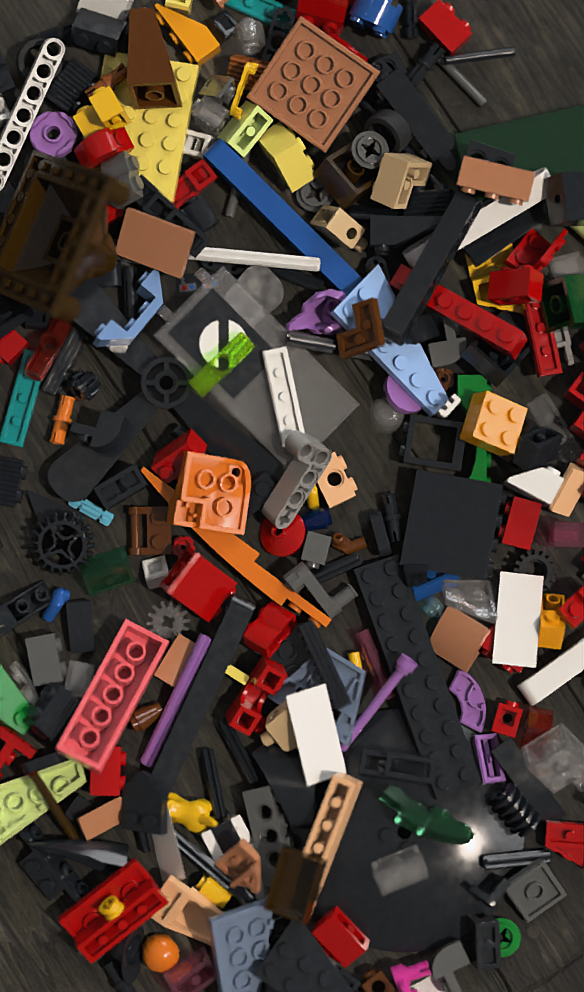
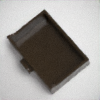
[264,846,328,925]

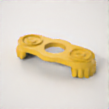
[229,62,259,120]

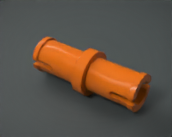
[49,395,75,445]

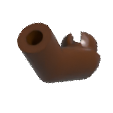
[331,532,367,554]

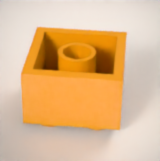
[459,391,528,456]

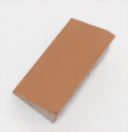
[76,796,122,841]

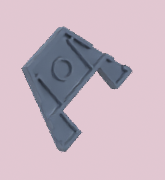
[267,648,367,746]

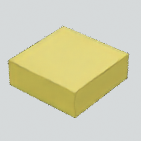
[225,665,249,685]

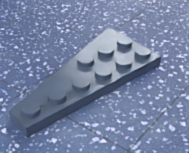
[207,898,274,992]

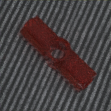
[24,317,75,382]

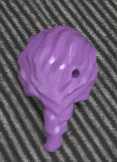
[286,289,346,335]

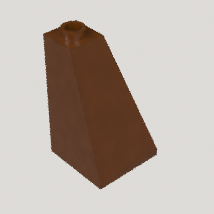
[127,7,182,110]

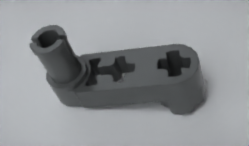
[283,562,359,619]

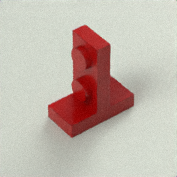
[0,724,38,779]

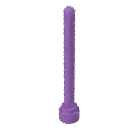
[340,653,417,752]

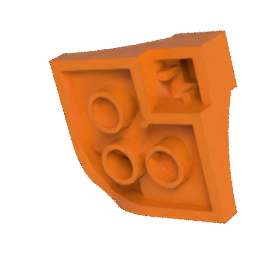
[166,452,251,535]

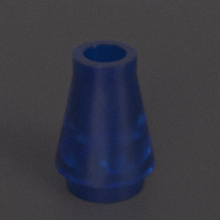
[301,506,333,531]

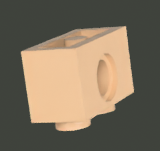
[317,452,358,509]

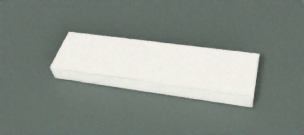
[262,347,304,447]

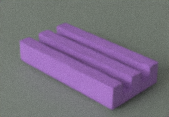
[471,733,506,785]

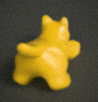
[167,792,217,834]

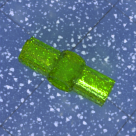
[188,331,256,398]

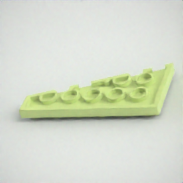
[0,760,87,845]

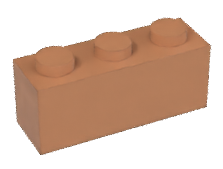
[456,156,535,206]

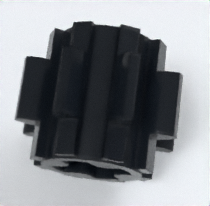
[69,370,101,402]

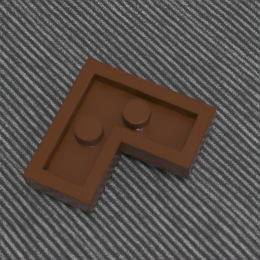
[336,298,386,359]

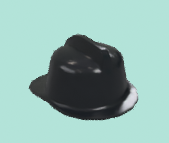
[111,926,144,984]

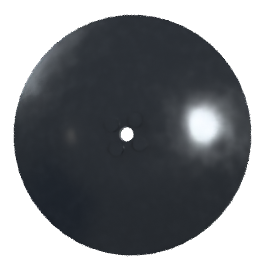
[287,708,524,952]

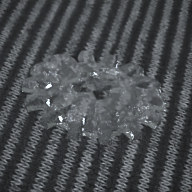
[147,600,190,642]

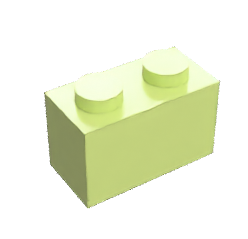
[217,100,273,157]

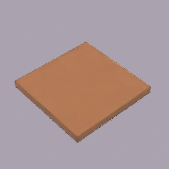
[247,16,380,153]

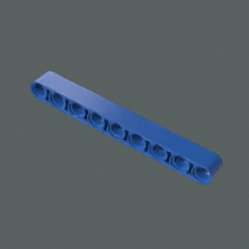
[202,138,363,296]

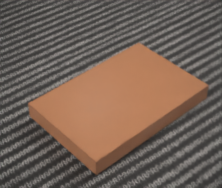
[116,207,196,278]

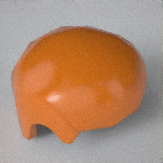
[142,933,180,973]

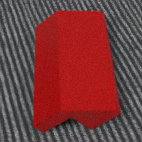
[58,857,169,963]

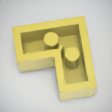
[258,121,316,193]

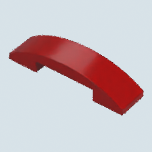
[135,158,218,210]

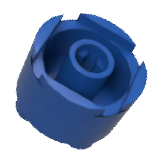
[348,0,403,39]

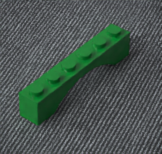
[456,375,491,483]

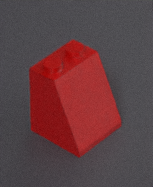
[159,547,237,622]

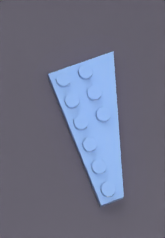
[330,264,449,417]

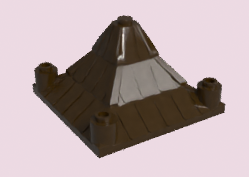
[0,150,131,322]

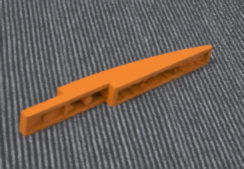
[141,467,332,628]

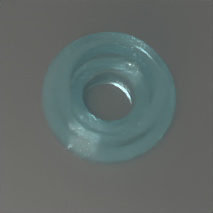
[422,596,445,618]

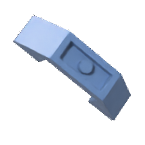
[92,269,163,347]

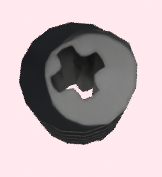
[490,782,541,838]

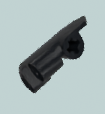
[252,744,318,829]

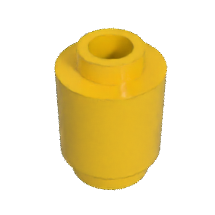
[196,876,232,909]

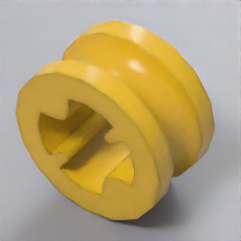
[99,896,124,921]

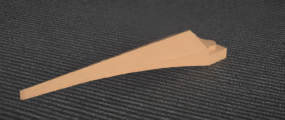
[151,875,270,952]

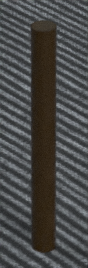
[29,771,81,840]

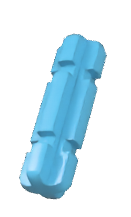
[68,499,114,526]

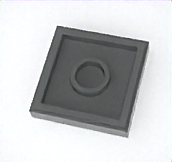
[506,856,567,923]

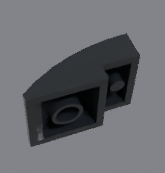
[461,310,532,388]

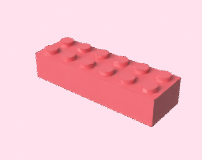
[56,619,169,775]

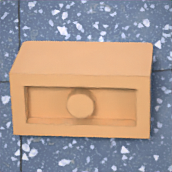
[549,462,584,517]

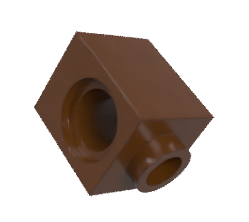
[361,967,398,992]

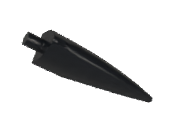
[29,840,129,874]

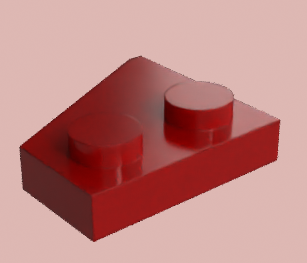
[544,820,584,868]

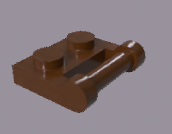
[127,506,172,556]

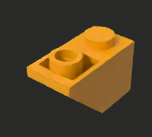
[538,593,565,649]

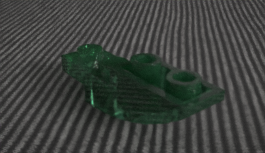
[379,785,476,845]

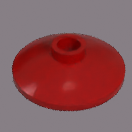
[260,514,306,557]

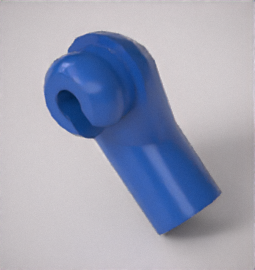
[42,587,70,622]

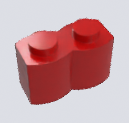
[243,601,297,658]

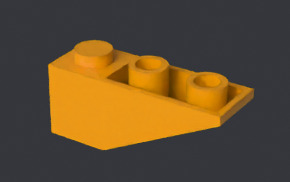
[154,3,221,67]

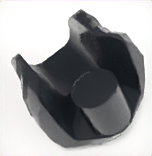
[268,915,287,943]

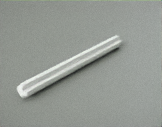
[188,247,321,271]

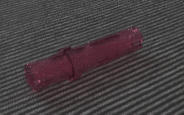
[354,628,396,701]

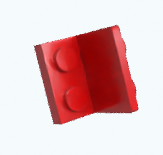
[503,228,568,272]

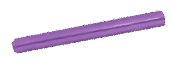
[140,634,212,767]

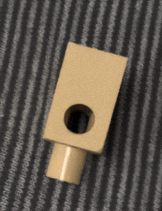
[310,205,368,253]
[260,692,298,751]

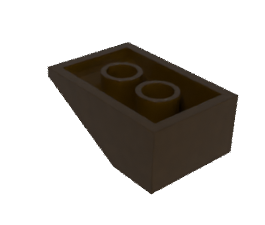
[313,142,380,210]

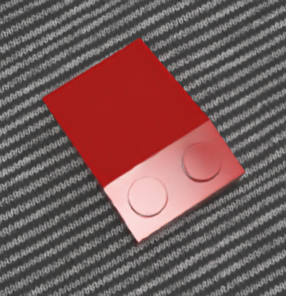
[295,0,350,35]

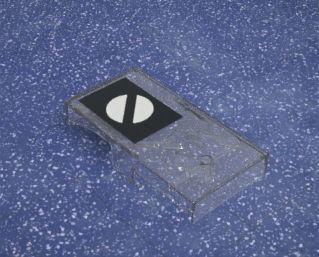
[153,266,360,469]

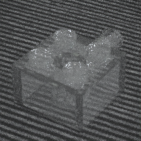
[521,723,584,794]

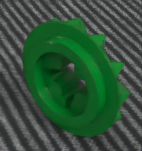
[497,917,521,957]

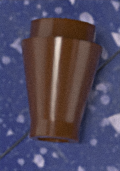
[129,702,163,733]

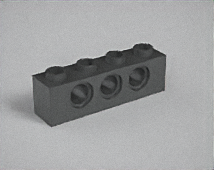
[242,785,294,888]

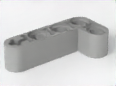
[262,431,332,529]

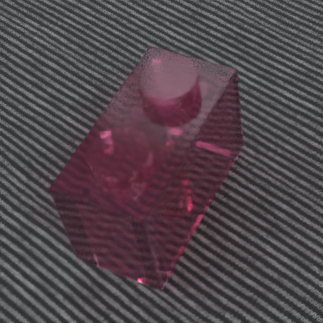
[548,522,584,549]
[163,946,217,992]

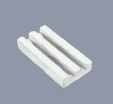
[434,394,461,419]

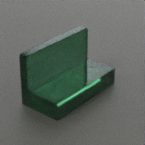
[79,547,136,597]

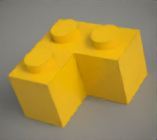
[72,86,132,138]

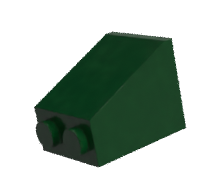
[540,275,584,334]

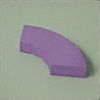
[448,668,486,733]

